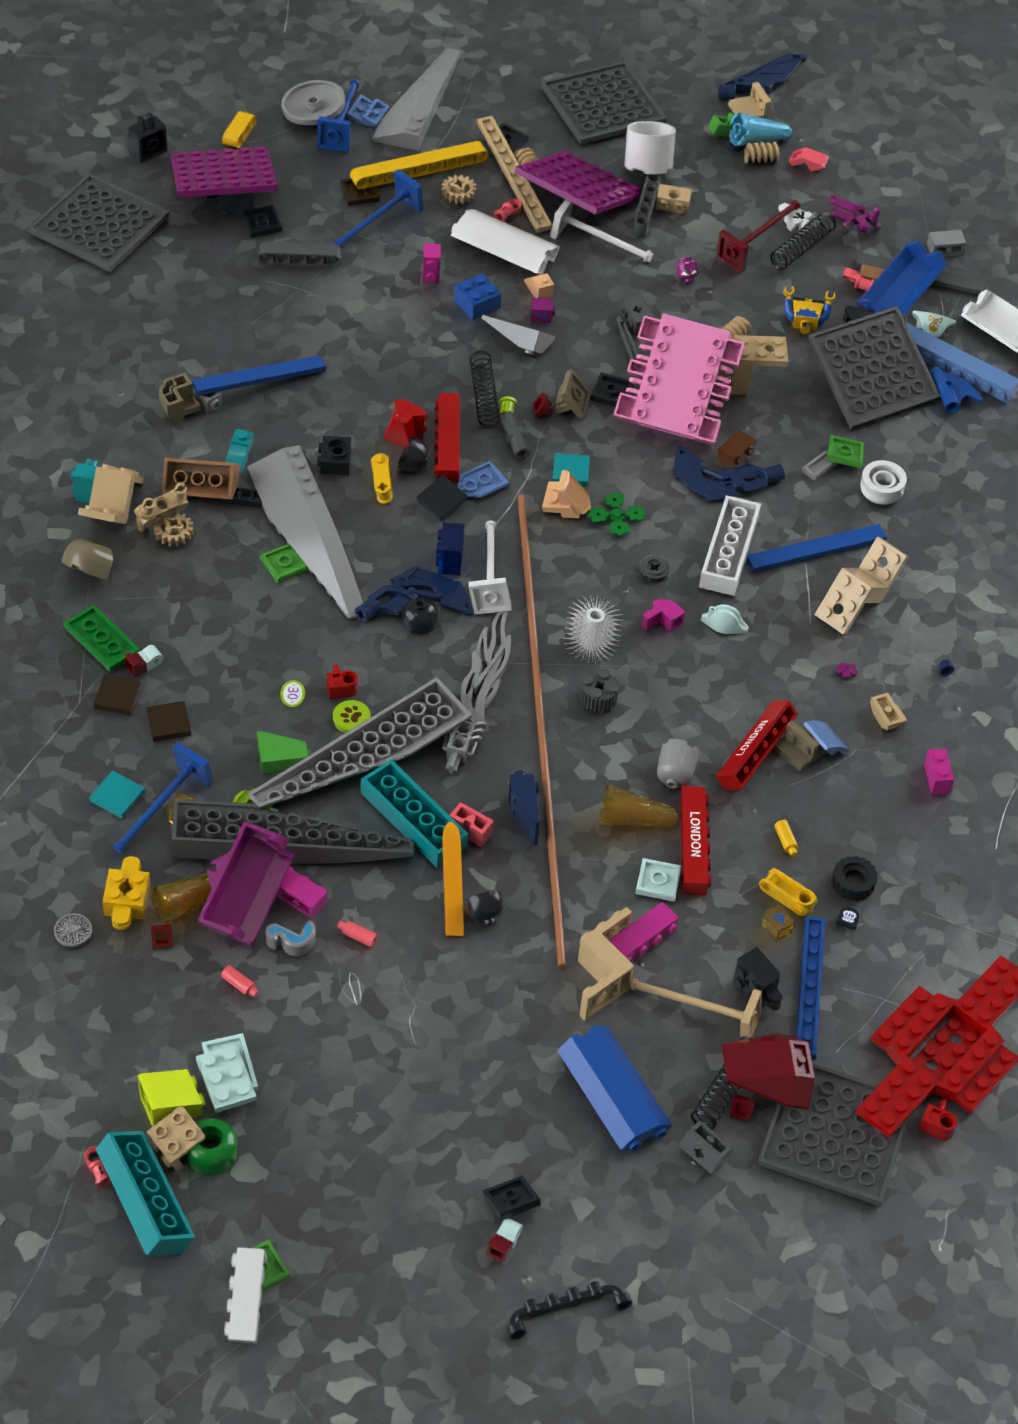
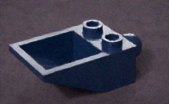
[508,770,540,845]

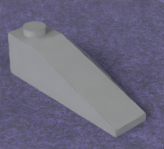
[482,315,555,355]

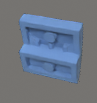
[346,94,390,127]
[803,720,850,756]

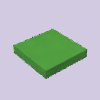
[827,435,864,468]
[260,543,309,583]
[230,1239,290,1292]

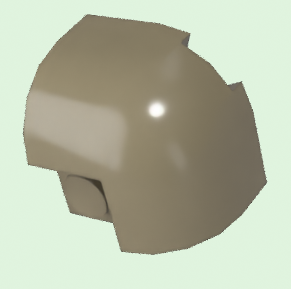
[158,372,200,422]
[61,539,113,580]

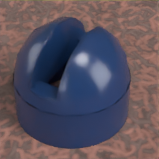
[939,659,955,676]

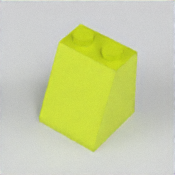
[138,1069,205,1127]

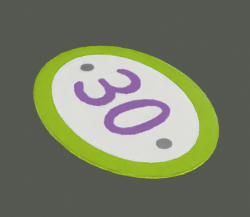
[280,680,305,707]

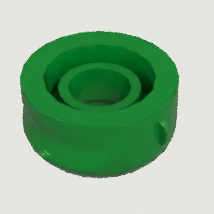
[184,1118,238,1176]

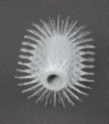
[563,595,623,663]

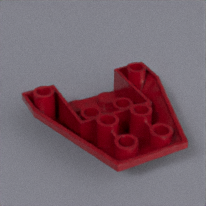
[721,1033,815,1110]

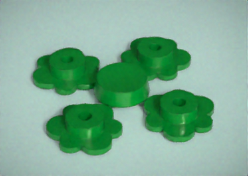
[588,492,646,536]

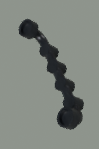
[507,1281,633,1340]

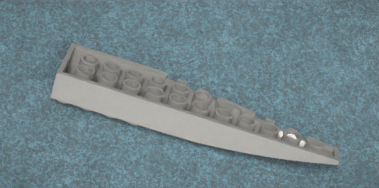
[247,445,363,620]
[247,677,472,809]

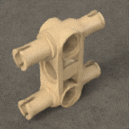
[134,483,189,532]

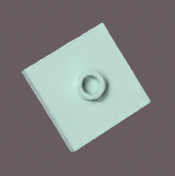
[635,858,682,902]

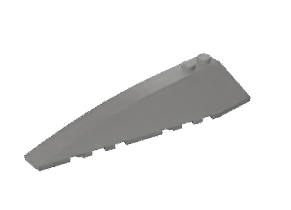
[372,48,462,151]

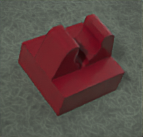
[532,393,554,418]
[151,924,173,948]
[729,1094,756,1122]

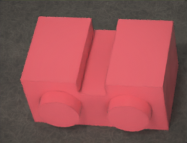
[449,802,494,848]

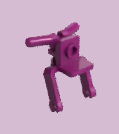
[828,194,882,235]

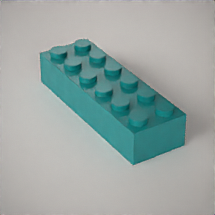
[361,759,468,868]
[96,1131,195,1256]

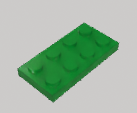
[63,604,140,672]

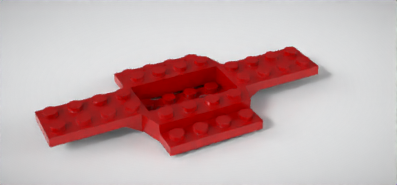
[855,955,1018,1138]

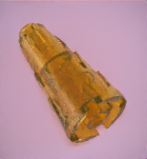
[600,785,679,827]
[151,871,214,925]

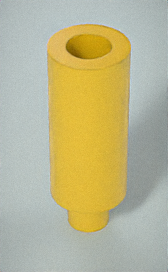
[774,820,798,857]

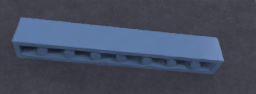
[906,323,1018,404]

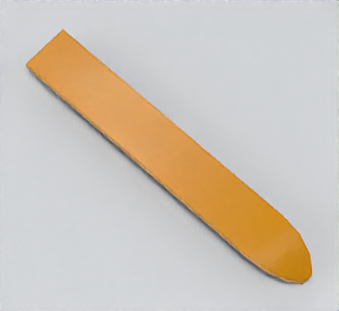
[442,822,464,937]

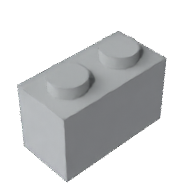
[927,230,967,257]

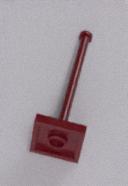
[716,200,800,273]

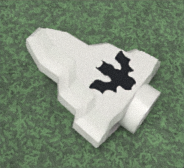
[778,203,816,234]

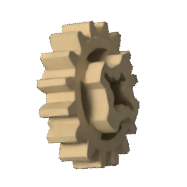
[441,175,477,204]
[154,512,194,546]

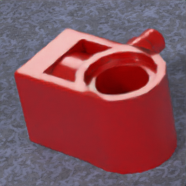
[327,664,358,699]
[918,1099,958,1141]

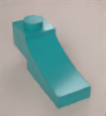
[225,429,254,478]

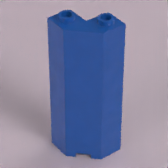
[856,240,948,317]
[557,1025,673,1151]

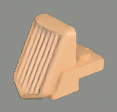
[542,470,591,518]

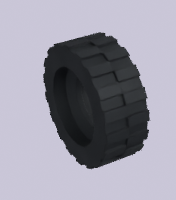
[832,856,878,901]

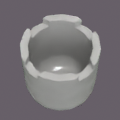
[657,739,700,789]

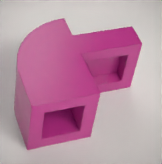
[641,599,686,632]

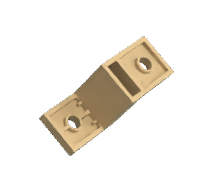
[717,335,788,395]
[78,464,144,525]
[814,537,909,635]
[578,907,635,1021]

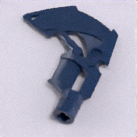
[674,446,785,501]
[355,566,473,622]

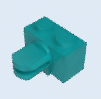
[71,459,99,503]

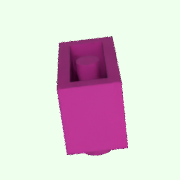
[423,244,441,283]
[924,749,954,795]

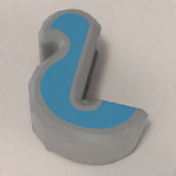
[265,920,316,956]

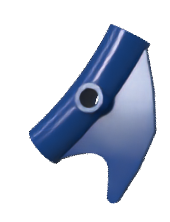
[929,366,983,413]

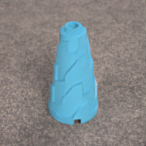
[729,113,792,146]

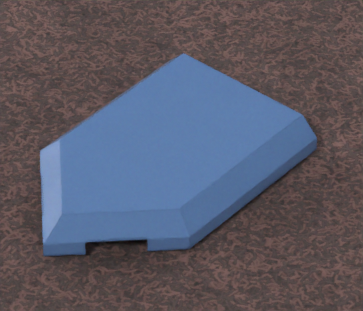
[457,461,510,498]

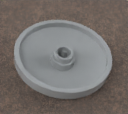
[281,80,346,125]

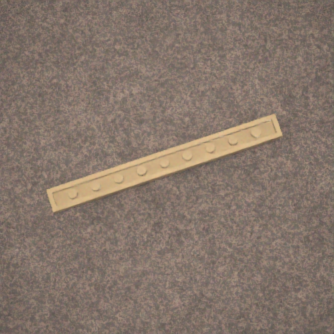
[477,116,552,233]

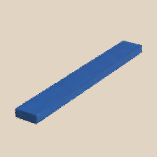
[192,355,327,396]
[746,524,887,572]
[796,916,825,1060]

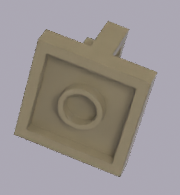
[553,369,591,419]
[773,721,827,772]

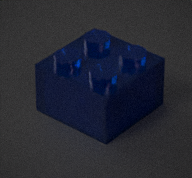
[435,522,465,576]

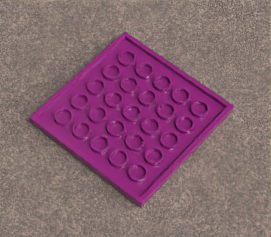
[170,146,278,198]
[514,151,642,215]

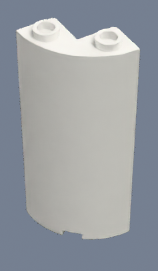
[451,209,560,275]
[961,289,1018,353]

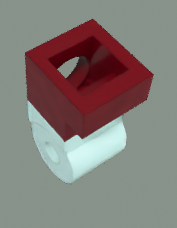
[124,645,164,678]
[487,1218,523,1263]

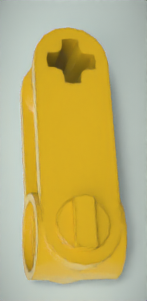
[371,453,393,504]
[759,868,817,917]

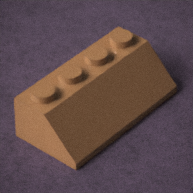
[161,457,240,499]

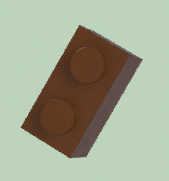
[716,430,756,469]

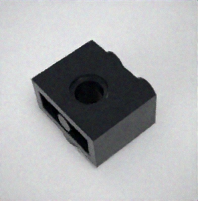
[317,436,351,475]

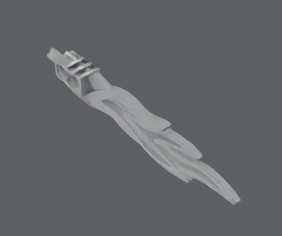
[442,611,511,774]

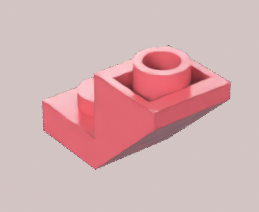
[788,147,829,172]

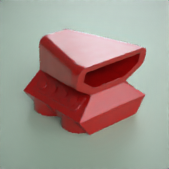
[384,399,427,449]

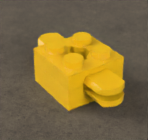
[102,856,151,930]

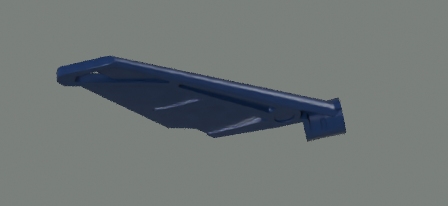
[718,53,807,99]

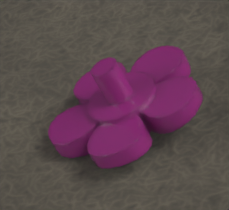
[836,662,858,678]

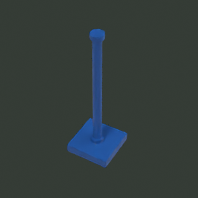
[317,79,360,153]
[334,169,424,248]
[113,742,213,854]

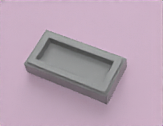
[802,450,838,481]

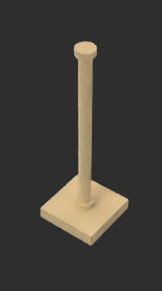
[631,978,762,1038]

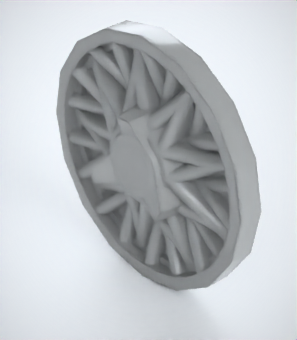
[54,913,92,947]

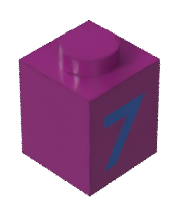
[531,298,555,323]

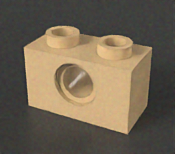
[655,184,692,214]

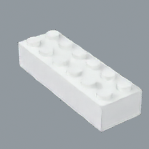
[699,495,761,596]

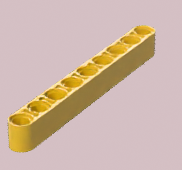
[350,141,489,189]

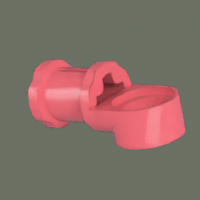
[494,199,522,222]
[842,268,875,291]
[84,1146,112,1188]

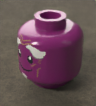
[676,257,699,283]

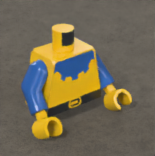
[783,286,835,334]

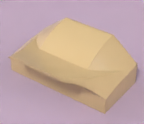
[870,693,907,730]

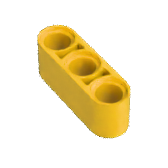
[222,111,256,148]

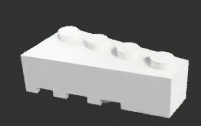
[224,1247,267,1344]

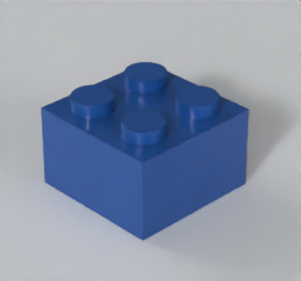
[454,273,502,320]

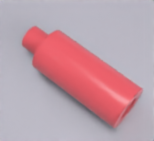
[337,920,378,948]
[221,965,259,998]

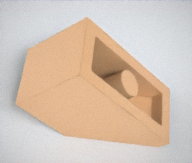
[524,273,554,299]

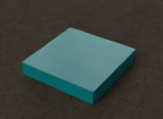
[552,453,590,486]
[89,771,145,818]

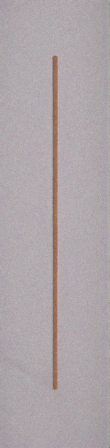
[518,495,566,969]

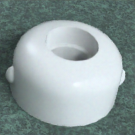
[860,460,907,505]

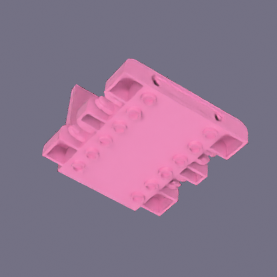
[613,313,745,445]

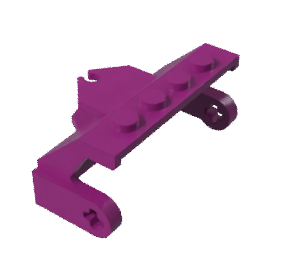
[197,821,295,947]

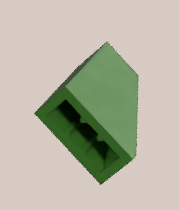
[257,731,311,774]

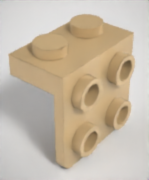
[728,82,772,118]
[147,1107,205,1172]

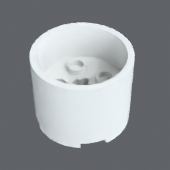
[624,121,676,174]

